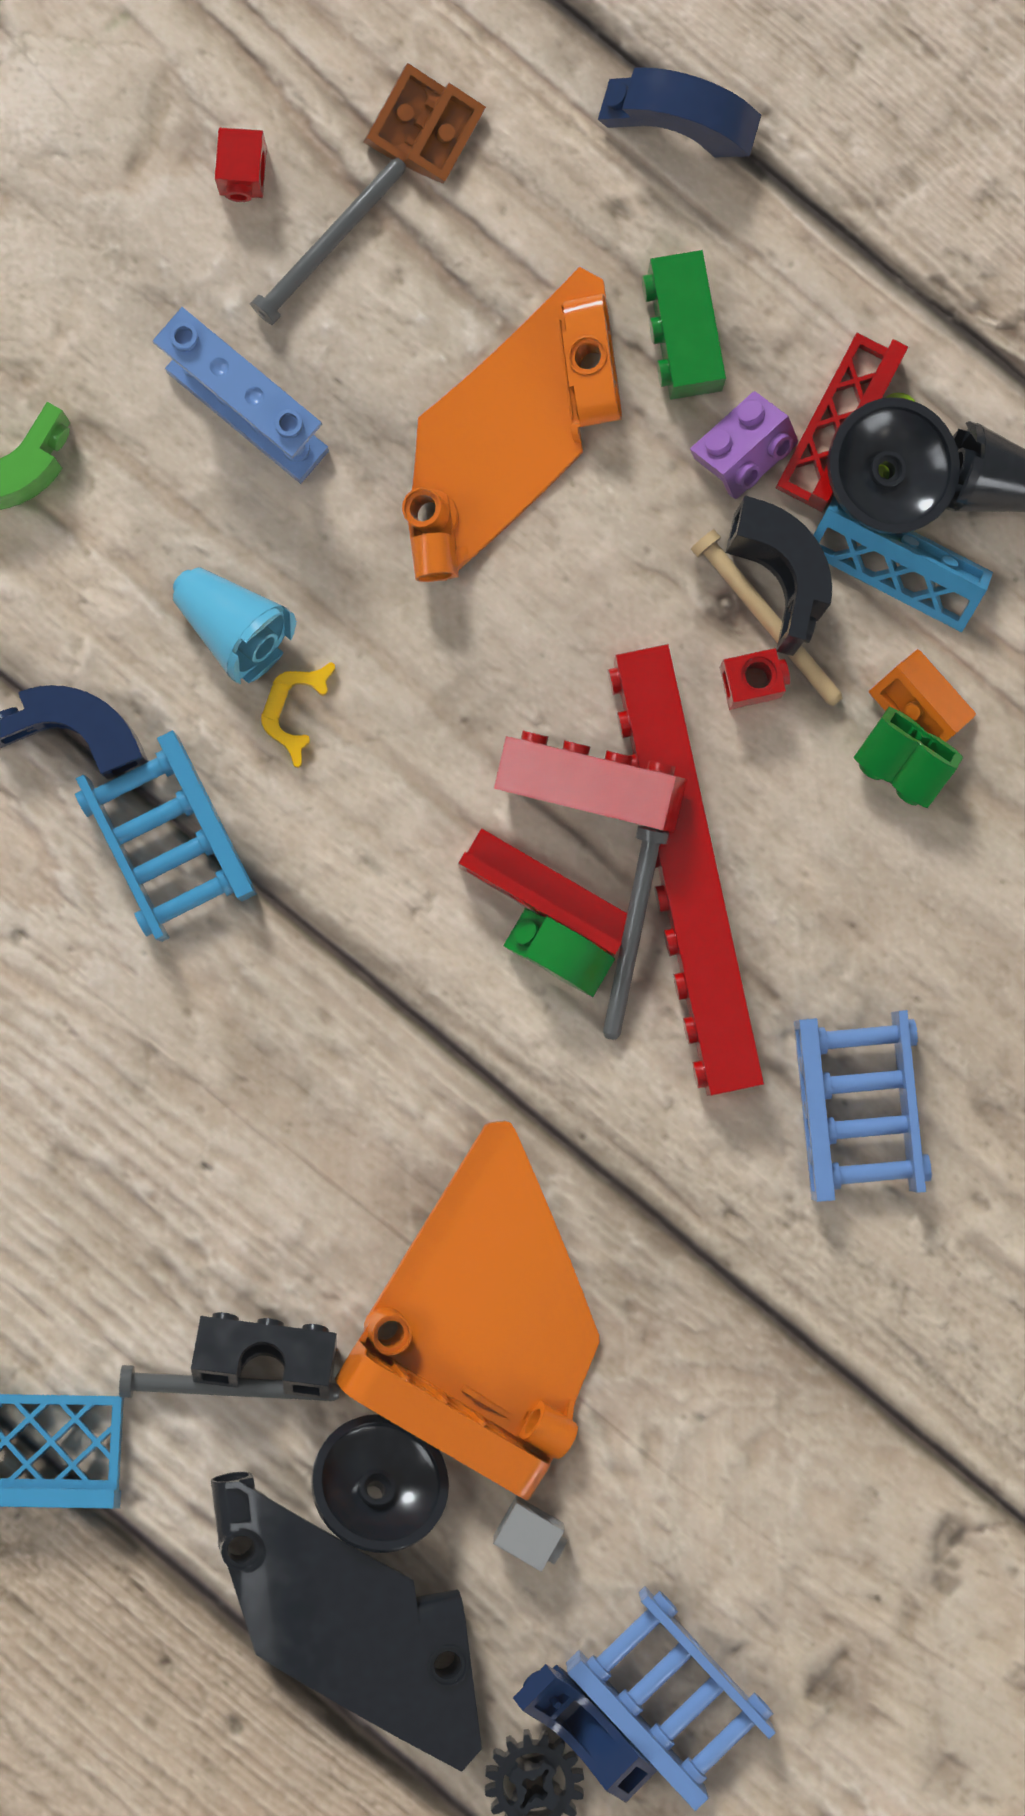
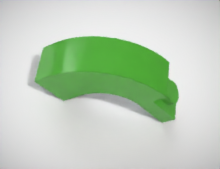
[0,402,70,510]

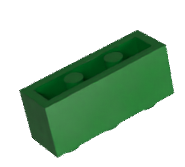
[642,250,726,400]

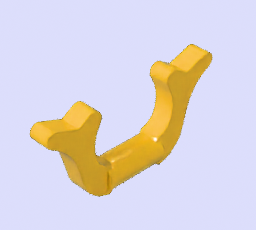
[261,662,335,768]

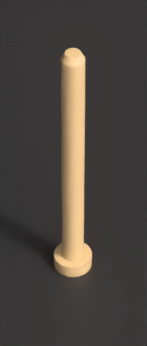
[691,529,843,706]

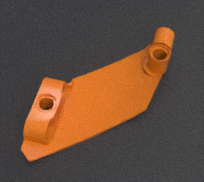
[402,267,622,582]

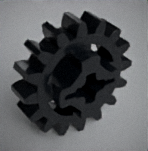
[485,1729,584,1816]

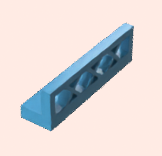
[813,496,993,633]

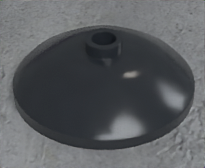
[827,398,960,534]
[311,1414,449,1553]

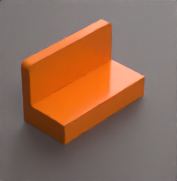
[868,649,976,742]

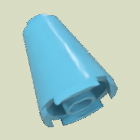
[173,567,297,684]

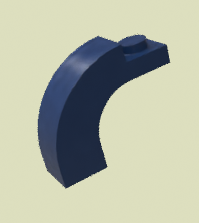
[598,67,761,158]
[0,685,148,779]
[513,1664,657,1803]

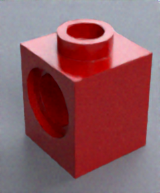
[215,127,267,202]
[719,648,790,710]

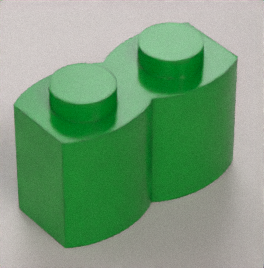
[853,707,963,808]

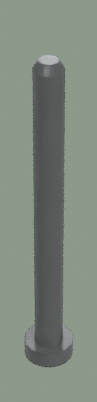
[250,158,406,325]
[603,826,669,1040]
[119,1365,340,1401]

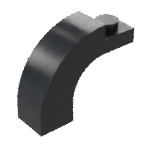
[726,496,832,656]

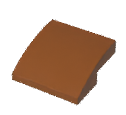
[363,63,486,184]

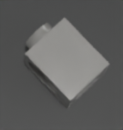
[493,1496,567,1572]

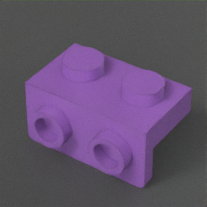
[690,391,798,499]

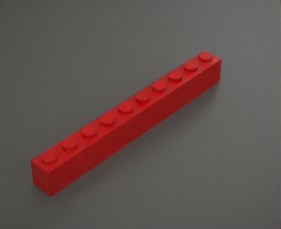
[608,644,764,1096]

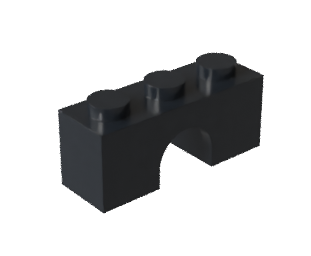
[191,1312,337,1399]

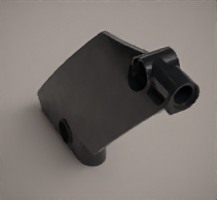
[211,1472,482,1772]

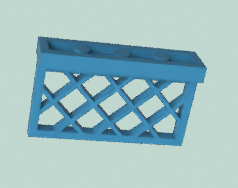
[0,1394,124,1509]

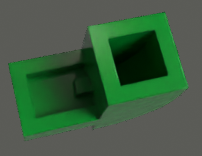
[503,908,615,997]

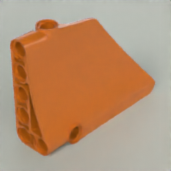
[334,1120,600,1501]

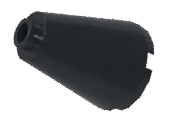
[946,421,1025,512]

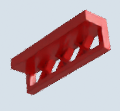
[775,333,908,512]
[458,828,627,957]

